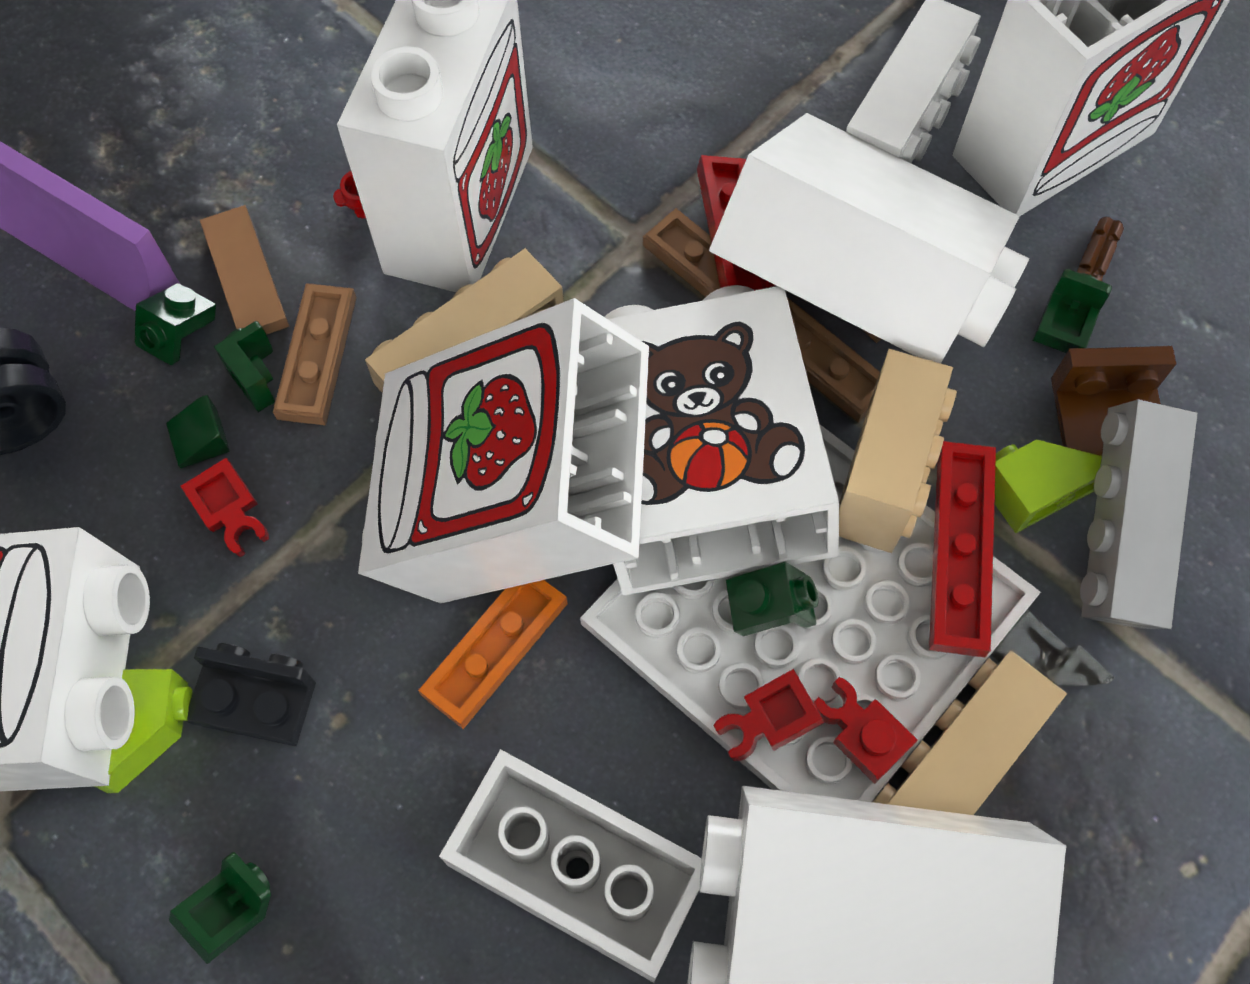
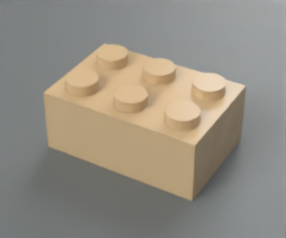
[839,349,957,553]

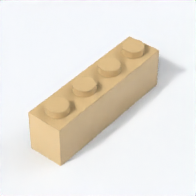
[365,248,564,393]
[872,650,1067,815]

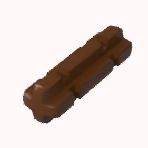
[1077,216,1124,281]

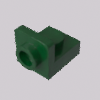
[214,321,275,413]

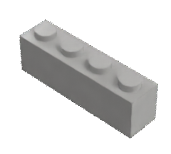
[1080,399,1197,629]

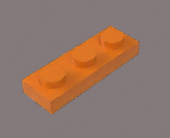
[418,580,568,729]

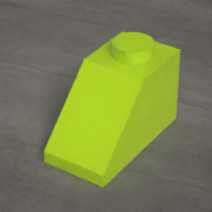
[995,439,1102,533]
[94,669,193,793]

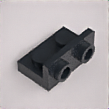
[187,643,316,746]

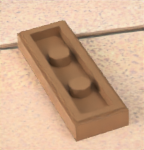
[200,205,290,335]
[273,283,357,425]

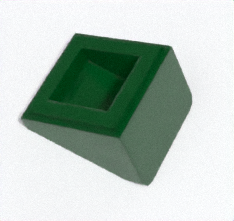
[166,395,230,468]

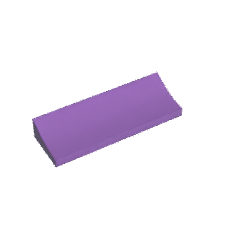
[0,141,181,311]

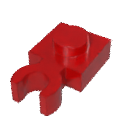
[180,458,269,557]
[713,669,824,761]
[813,677,918,784]

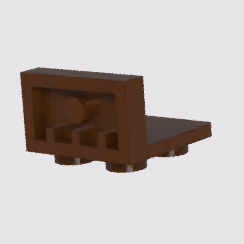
[1051,346,1177,456]

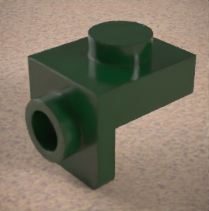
[1032,269,1112,353]
[134,283,216,365]
[726,562,819,636]
[169,852,271,964]

